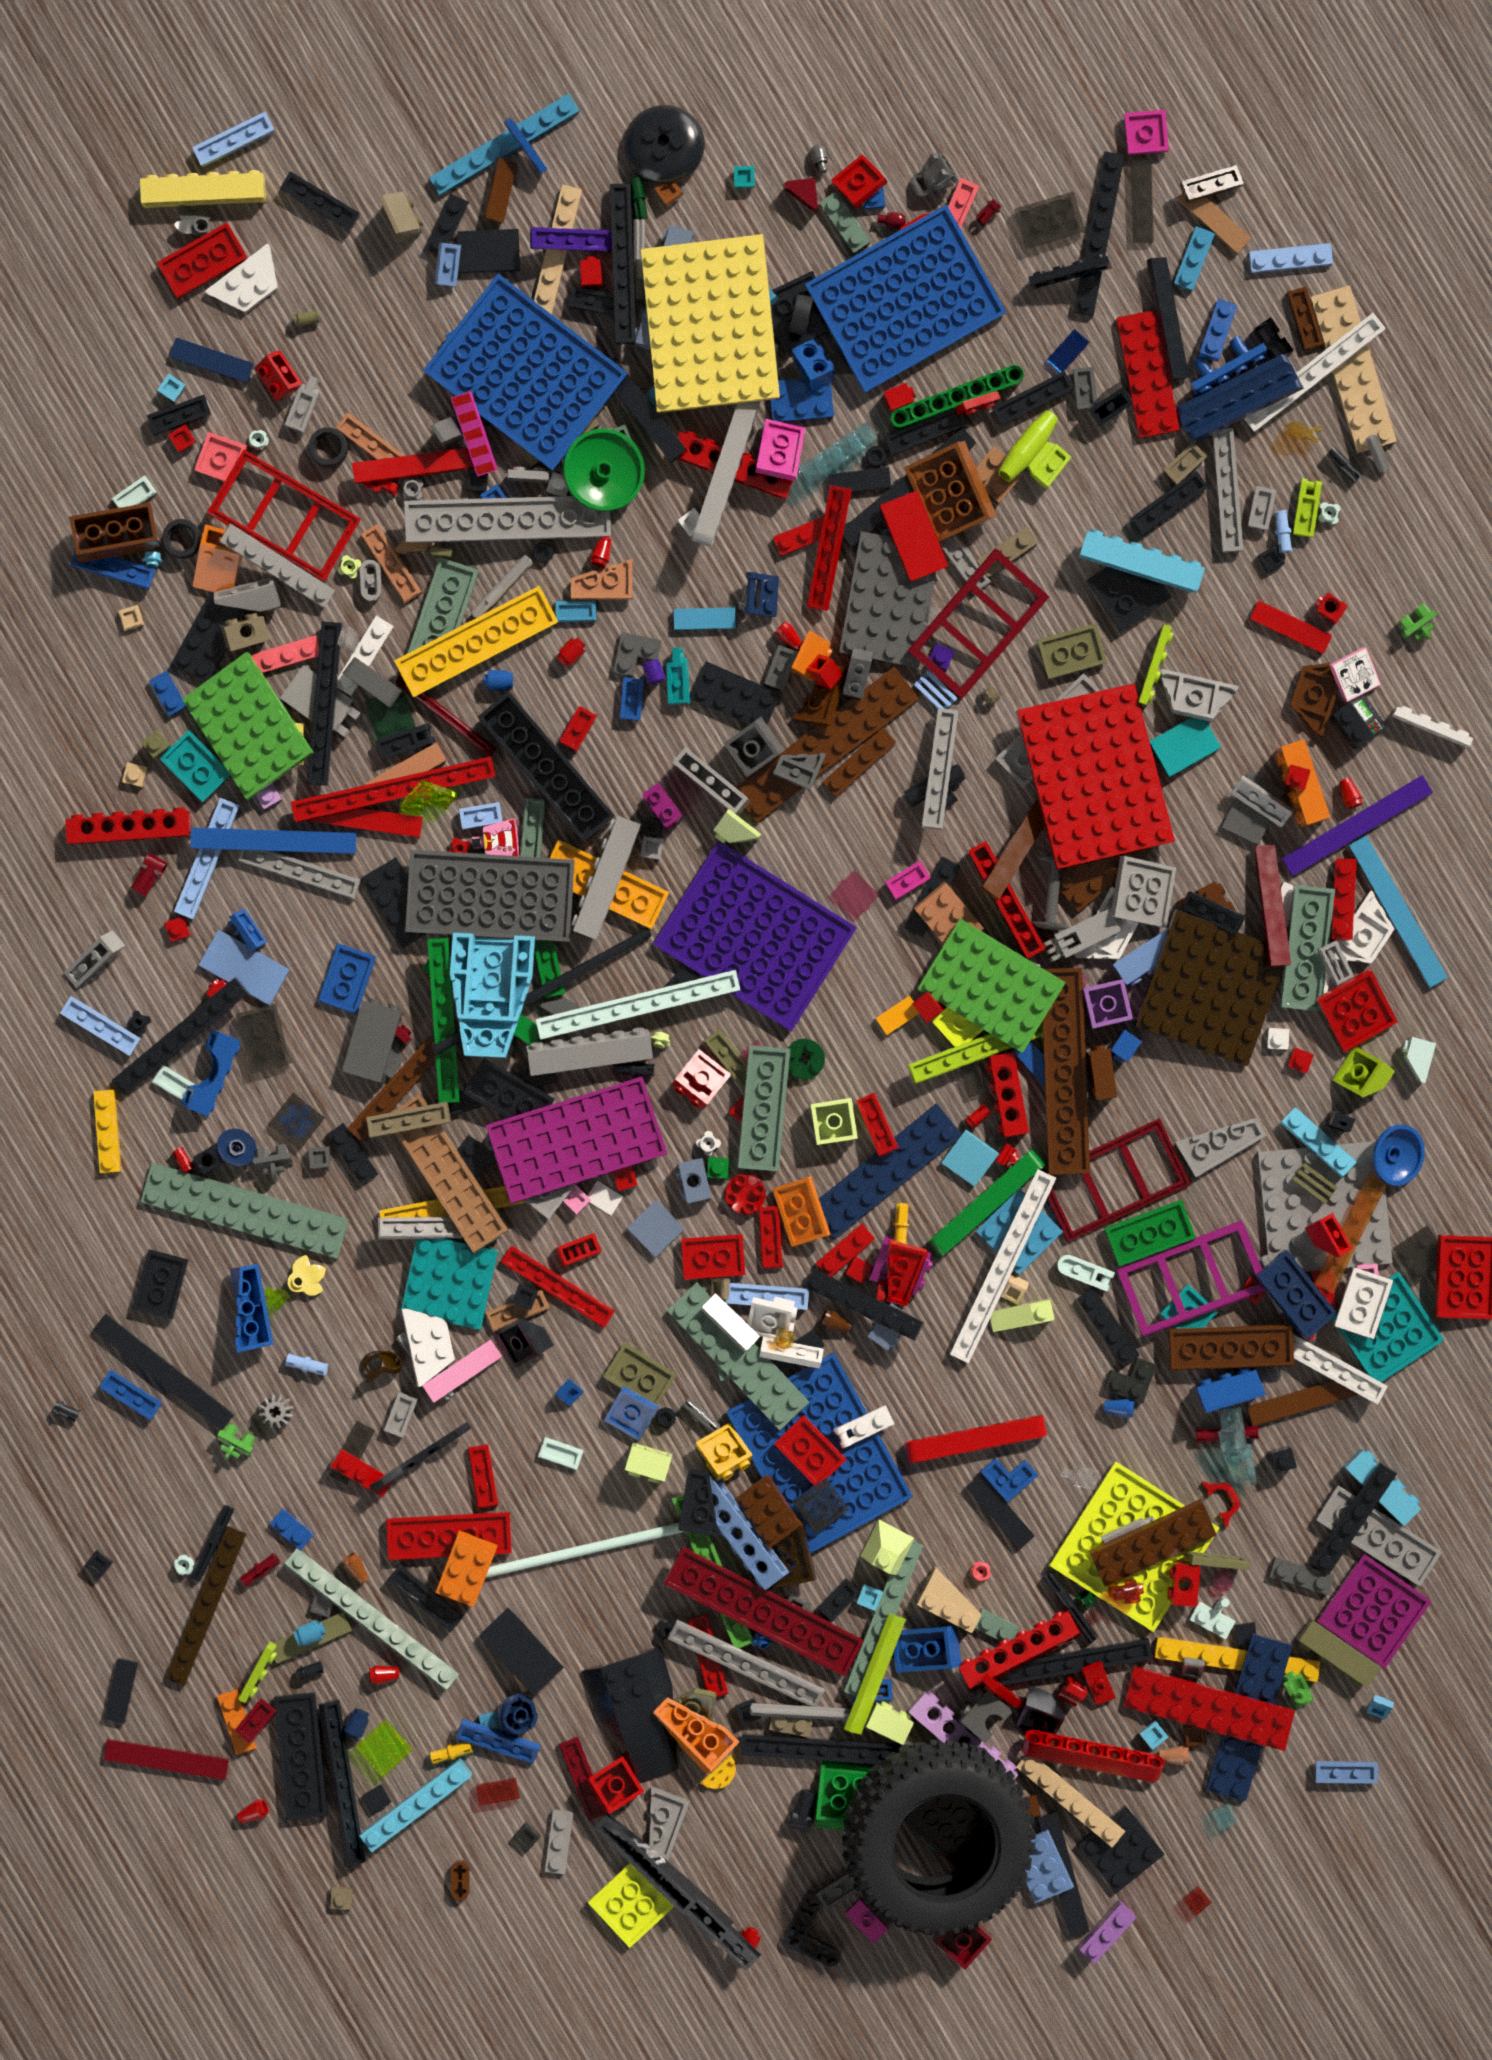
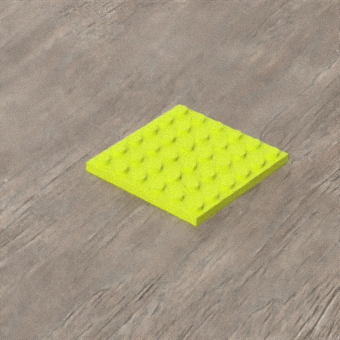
[1049,1461,1219,1632]

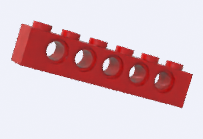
[676,431,794,501]
[65,807,192,845]
[967,841,1045,959]
[958,1611,1080,1693]

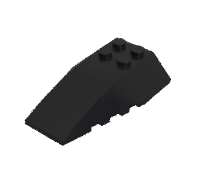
[582,1646,678,1782]

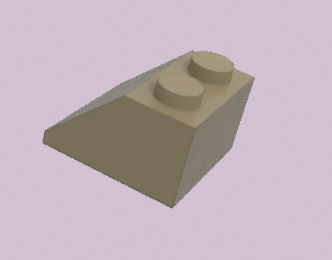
[379,191,423,243]

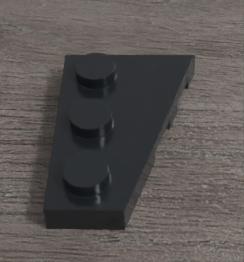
[457,1134,497,1178]
[678,1468,719,1537]

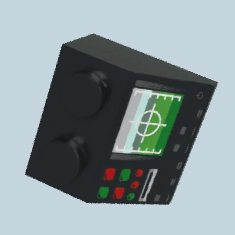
[1330,694,1387,750]

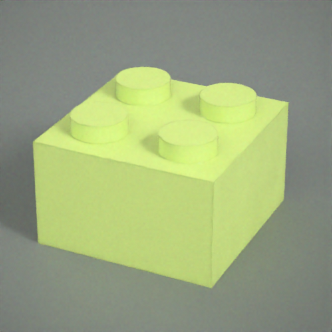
[810,1098,858,1145]
[625,1443,672,1484]

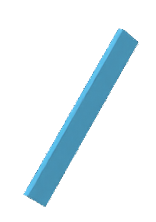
[1348,835,1448,988]

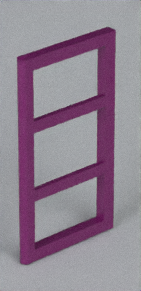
[1116,1220,1266,1337]

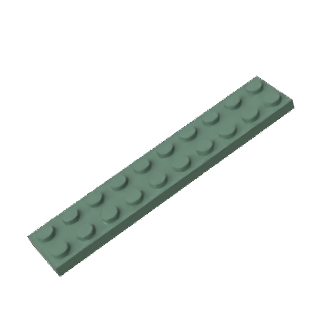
[141,1163,350,1259]

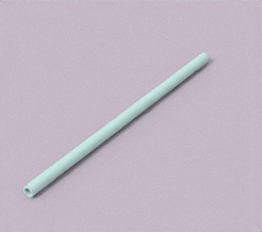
[486,1523,684,1578]

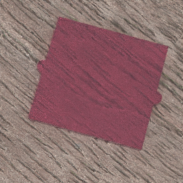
[831,870,880,919]

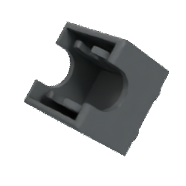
[958,1685,1012,1742]

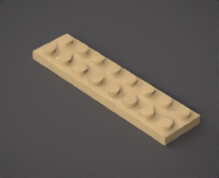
[1310,285,1397,454]

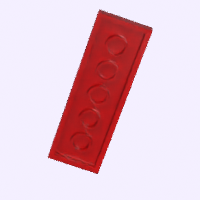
[1116,310,1180,439]
[386,1511,512,1560]

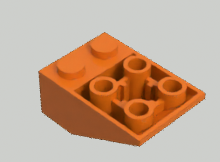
[192,524,243,593]

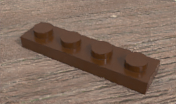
[822,727,897,797]

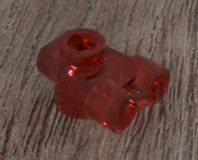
[1108,1580,1144,1604]

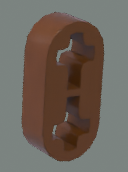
[451,1860,470,1901]

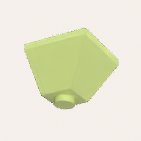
[714,809,761,844]
[861,1519,915,1575]

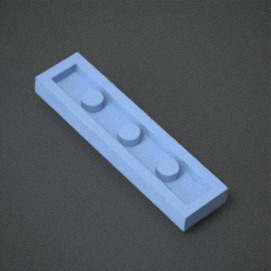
[192,112,275,167]
[1249,243,1333,273]
[60,996,141,1056]
[726,1283,809,1310]

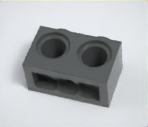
[843,648,873,699]

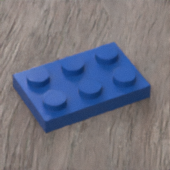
[771,378,834,422]

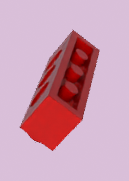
[986,1052,1029,1137]

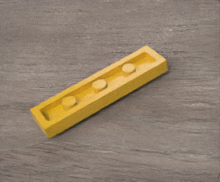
[93,1090,121,1173]

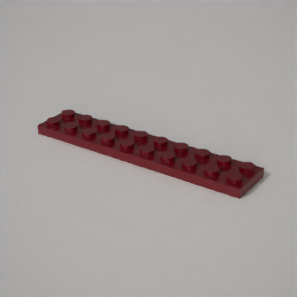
[663,1546,864,1677]

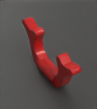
[1202,1481,1240,1527]

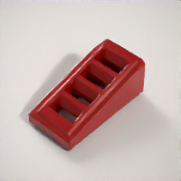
[555,1233,602,1267]

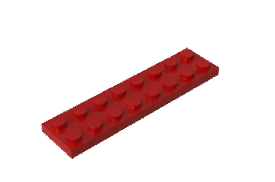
[1124,1666,1295,1751]

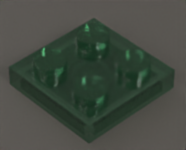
[364,689,416,740]

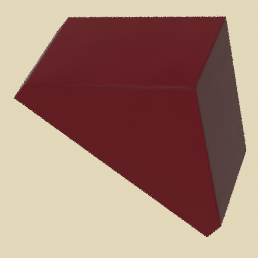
[783,178,818,214]

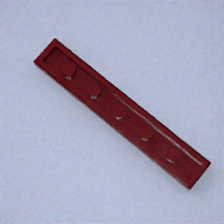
[1253,845,1291,967]
[104,1738,230,1780]

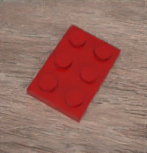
[681,1234,745,1279]
[774,1415,847,1488]

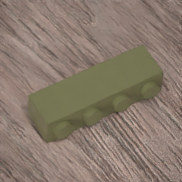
[1297,1618,1381,1687]

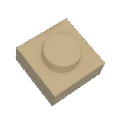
[122,762,148,787]

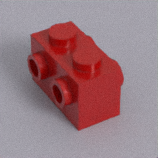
[254,350,302,402]

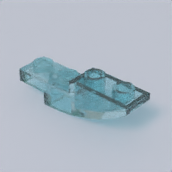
[1218,1407,1257,1485]

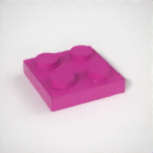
[1124,110,1169,156]

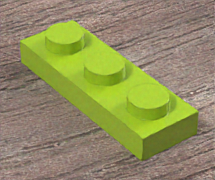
[238,1642,277,1703]

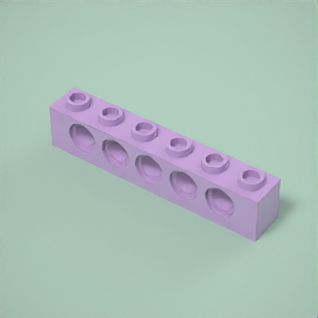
[908,1691,1018,1779]

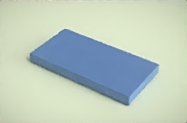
[199,929,290,1005]

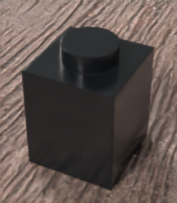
[1269,1446,1297,1473]

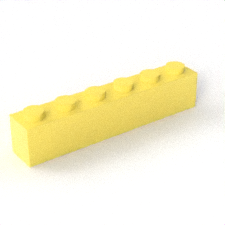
[140,170,266,208]

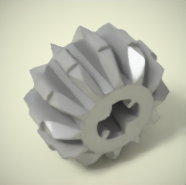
[259,1394,294,1429]

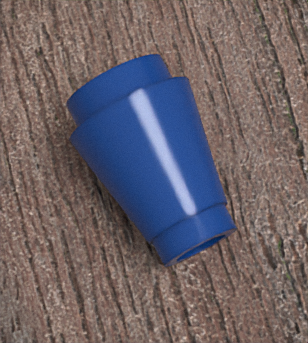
[1104,1399,1134,1419]

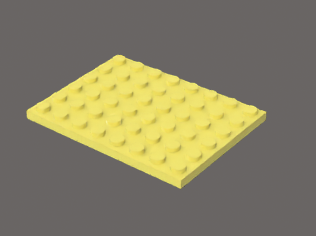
[641,234,780,413]

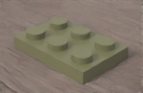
[1037,623,1107,680]
[603,1342,677,1406]

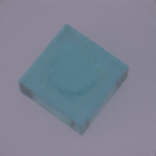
[1210,1803,1238,1831]

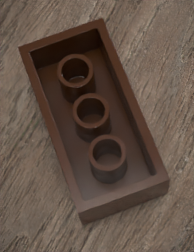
[69,502,160,563]

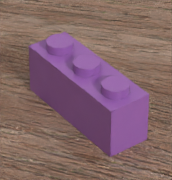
[1078,1899,1136,1964]

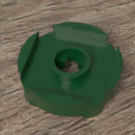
[788,1038,825,1079]

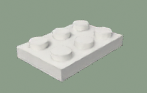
[1334,1267,1393,1339]

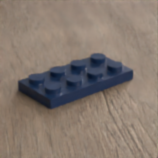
[1255,1250,1337,1340]

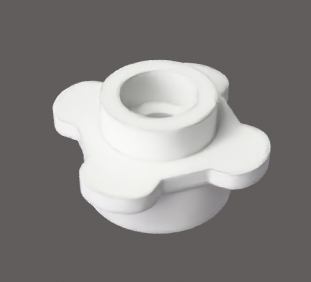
[696,1131,721,1156]

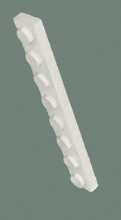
[1244,313,1386,433]

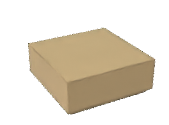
[118,605,144,631]

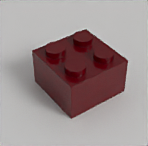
[933,1923,992,1970]

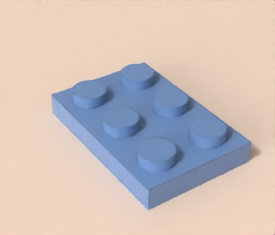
[1025,1830,1074,1903]

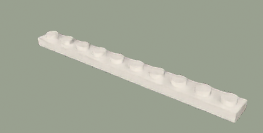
[950,1169,1056,1363]

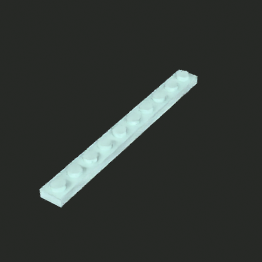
[536,970,740,1039]

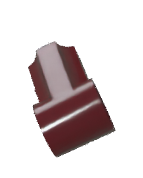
[131,853,168,897]

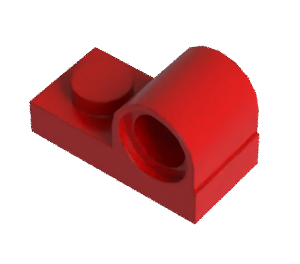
[1056,1675,1088,1707]

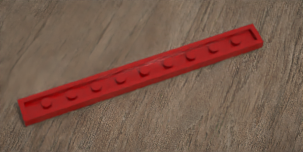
[291,757,496,822]

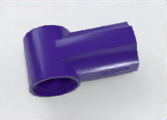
[642,659,666,685]

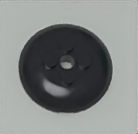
[623,105,705,185]

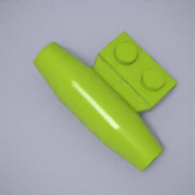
[998,410,1071,489]

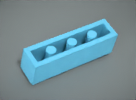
[1343,1449,1421,1526]

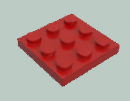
[1316,969,1398,1052]

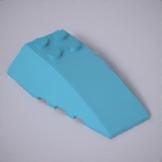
[450,933,535,1058]

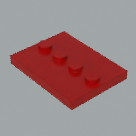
[1434,1235,1492,1319]

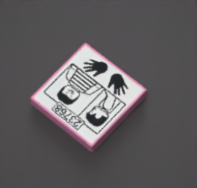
[1329,647,1381,702]

